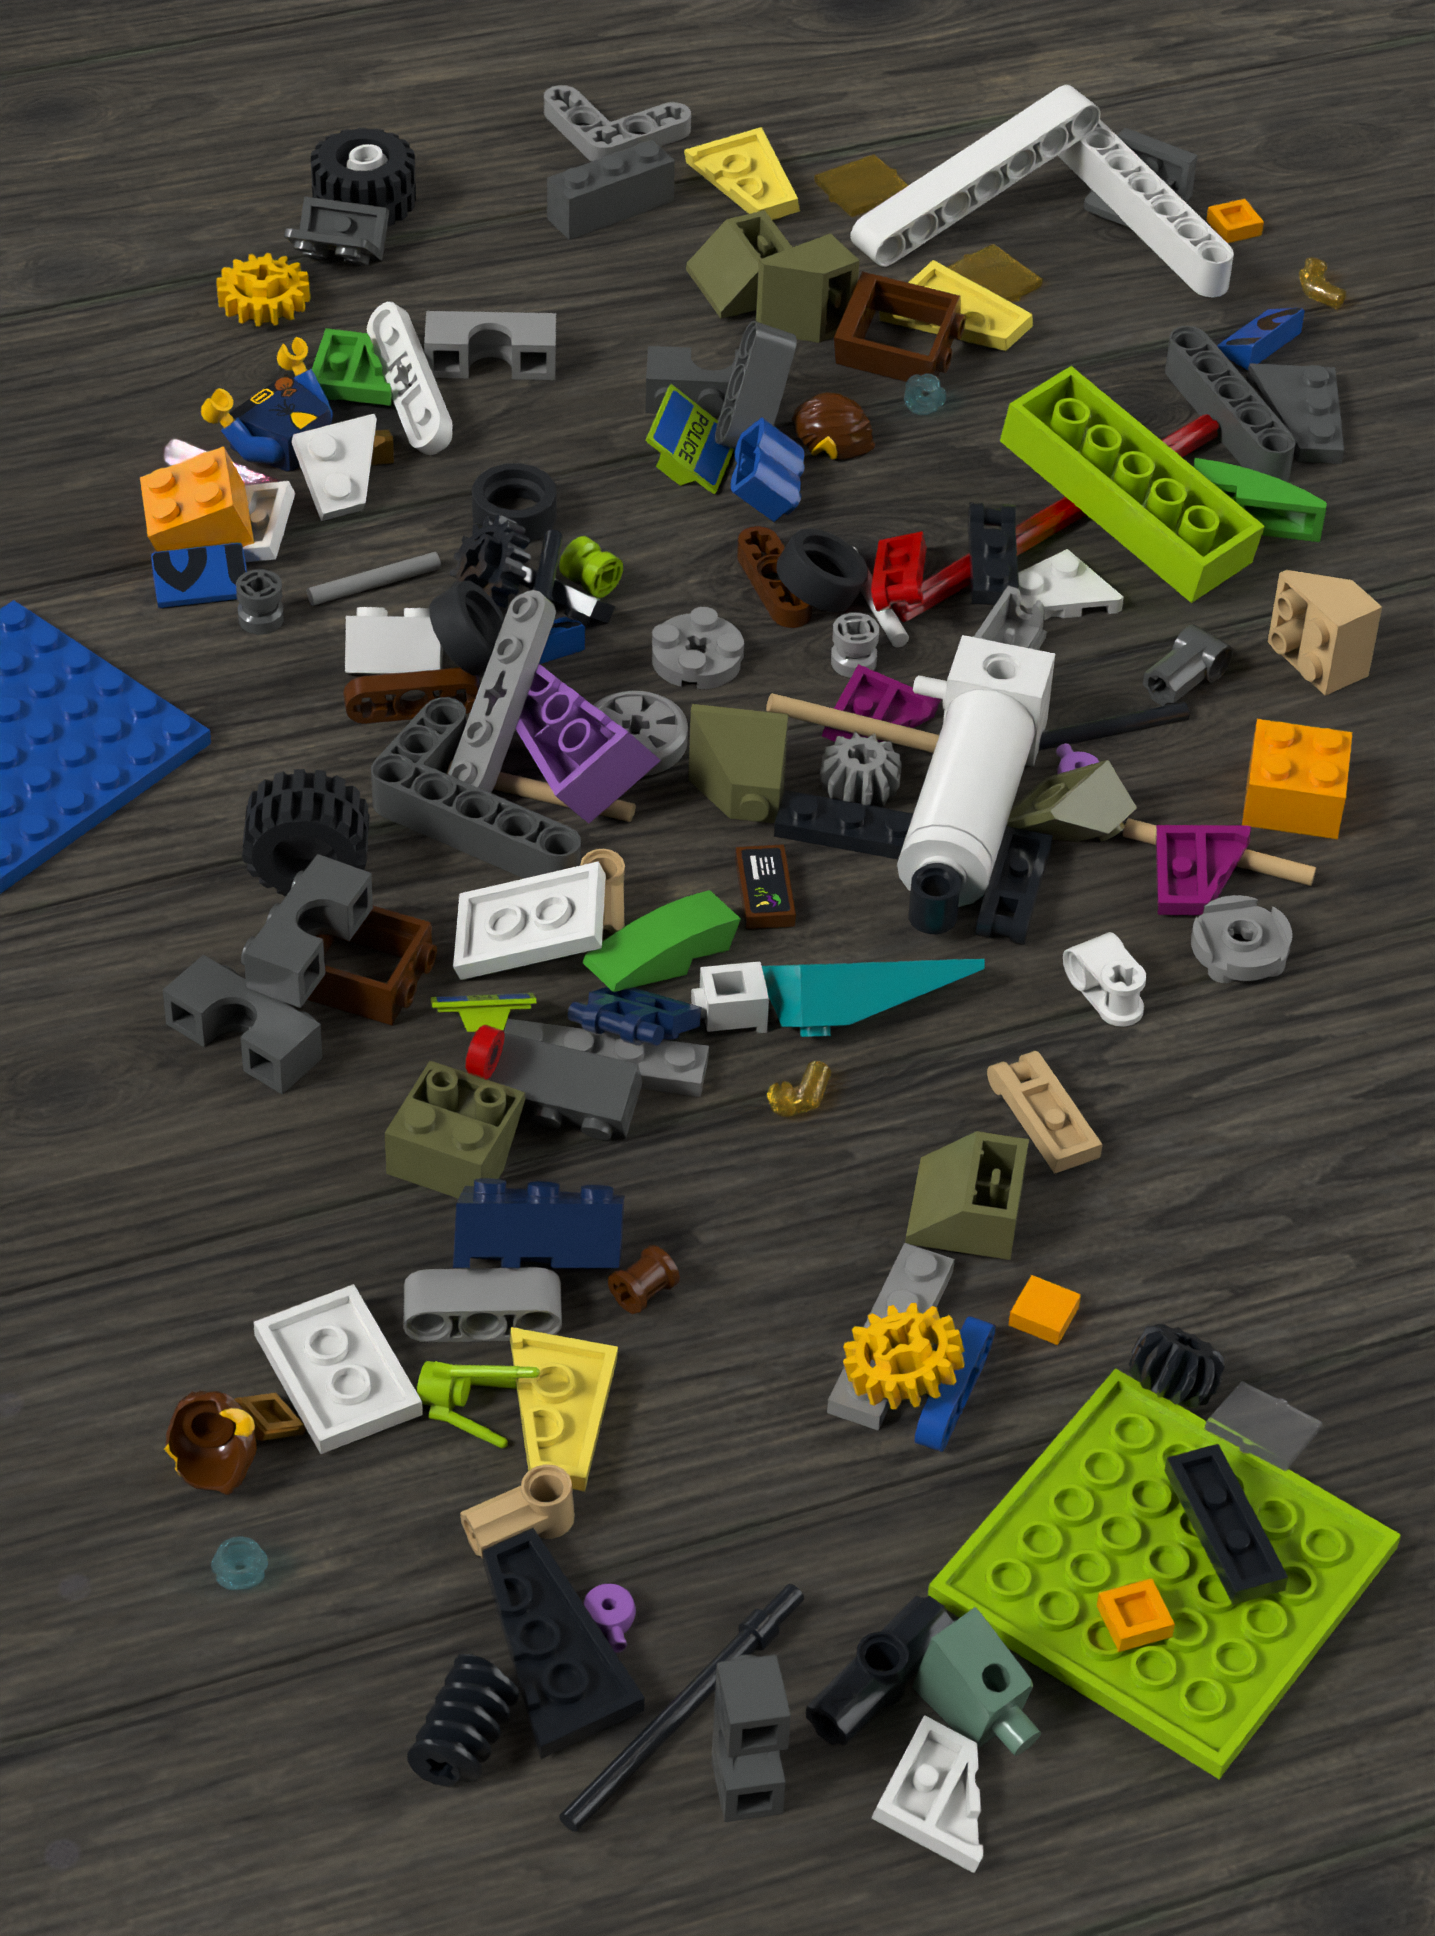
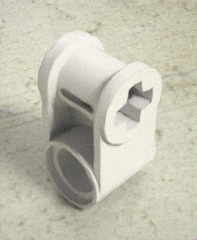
[1063,932,1146,1027]

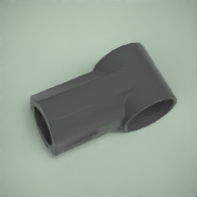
[1143,624,1233,706]

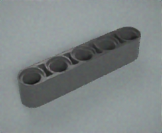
[1165,326,1295,482]

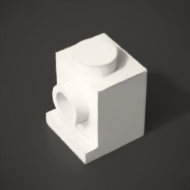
[691,961,769,1034]

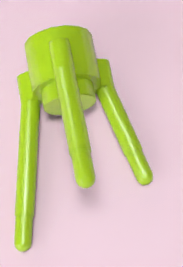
[417,1361,540,1448]

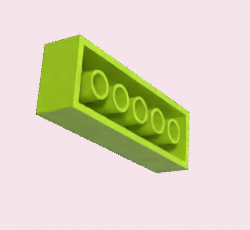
[1000,366,1265,603]

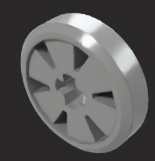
[593,691,688,776]

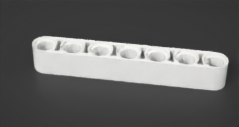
[851,85,1101,267]
[1057,119,1234,297]

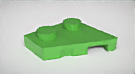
[312,328,392,406]

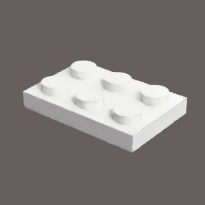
[453,861,606,980]
[254,1284,422,1454]

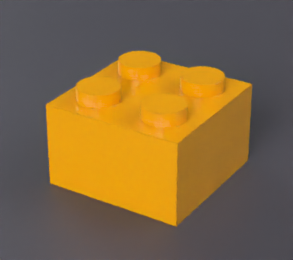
[140,446,254,552]
[1242,719,1353,839]

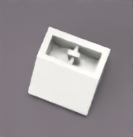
[345,607,443,675]

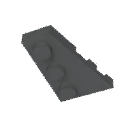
[1247,363,1344,464]

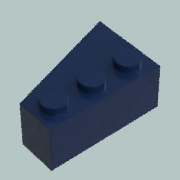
[453,1178,625,1268]

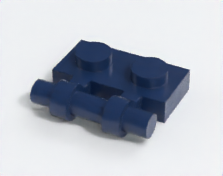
[568,987,702,1046]

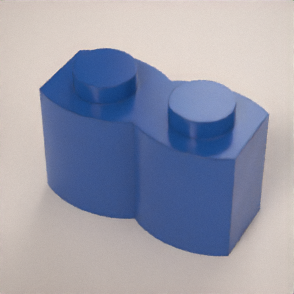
[731,417,805,522]

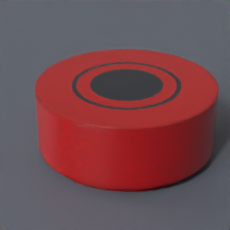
[465,1024,505,1080]

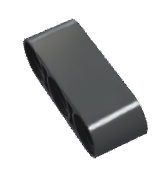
[715,320,797,449]

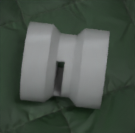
[831,613,879,678]

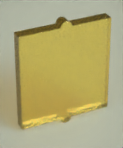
[814,154,908,217]
[947,244,1043,302]

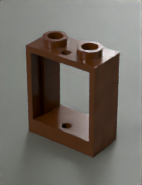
[834,271,966,389]
[307,905,437,1025]

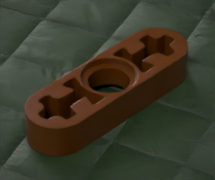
[737,526,812,628]
[343,668,480,724]

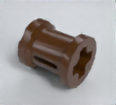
[608,1245,680,1314]

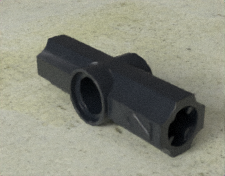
[806,1595,954,1746]

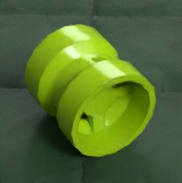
[559,536,623,598]

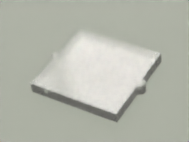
[1204,1381,1323,1471]

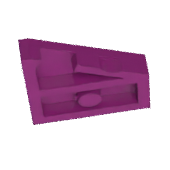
[822,664,941,742]
[1156,825,1251,915]

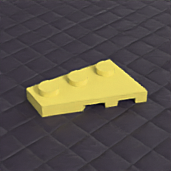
[684,127,800,220]
[879,260,1033,351]
[510,1327,618,1491]

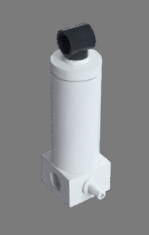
[897,635,1055,935]

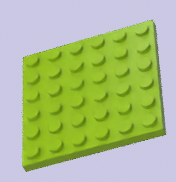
[928,1368,1401,1779]

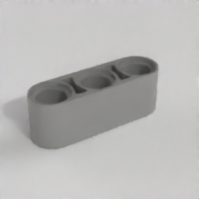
[404,1267,562,1342]

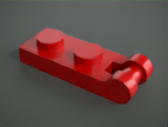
[871,531,927,612]

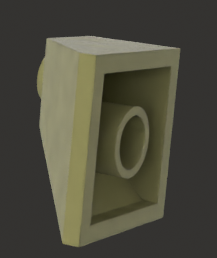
[688,704,788,823]
[1006,760,1137,842]

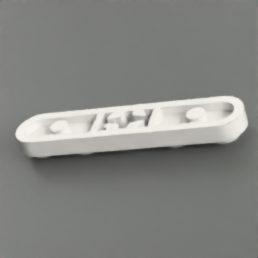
[367,301,453,456]

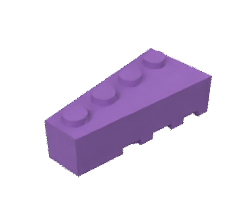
[504,664,661,824]

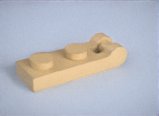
[987,1051,1102,1174]

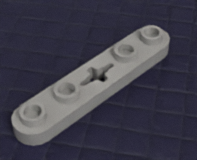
[448,590,556,793]

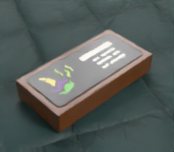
[735,844,796,929]

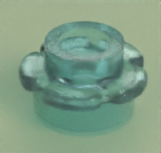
[904,373,946,415]
[211,1536,268,1590]

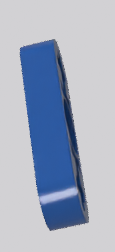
[915,1316,996,1452]

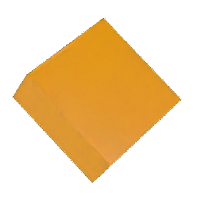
[1206,199,1264,243]
[1008,1275,1081,1345]
[1097,1578,1175,1652]

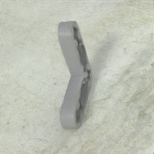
[544,85,691,161]

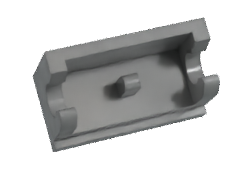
[974,586,1047,650]

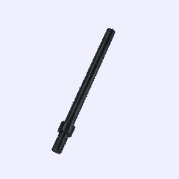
[559,1584,804,1832]

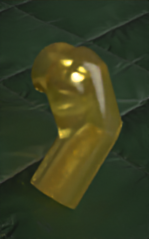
[1298,257,1346,310]
[767,1061,831,1118]

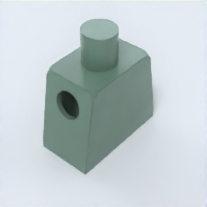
[912,1607,1041,1756]

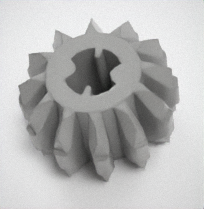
[820,731,902,807]

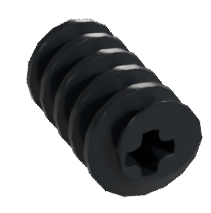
[407,1654,519,1787]

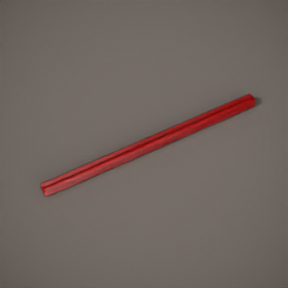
[892,414,1219,622]

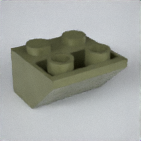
[686,210,792,319]
[756,233,860,343]
[385,1061,525,1199]
[905,1131,1029,1260]

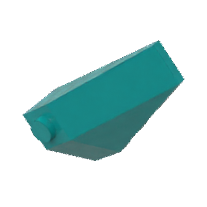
[762,959,985,1037]

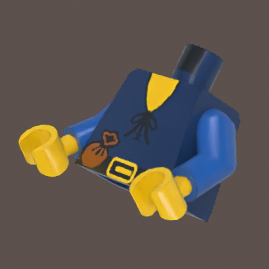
[201,337,333,472]

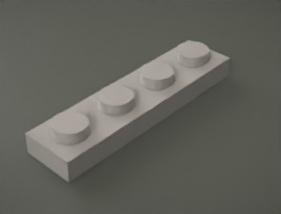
[504,1019,709,1097]
[827,1243,954,1431]

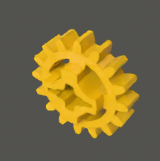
[216,253,310,326]
[843,1303,965,1409]

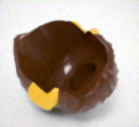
[791,392,875,460]
[164,1391,257,1495]

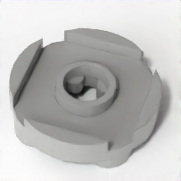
[652,607,744,689]
[1191,895,1292,983]

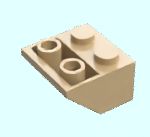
[1268,570,1382,696]

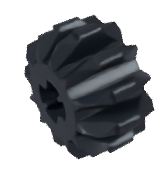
[1128,1324,1225,1408]

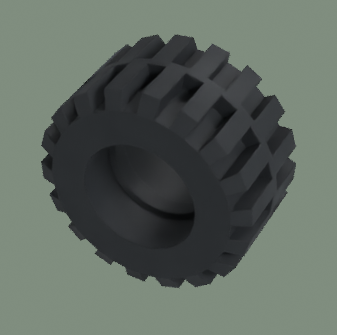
[311,127,416,227]
[242,769,370,896]

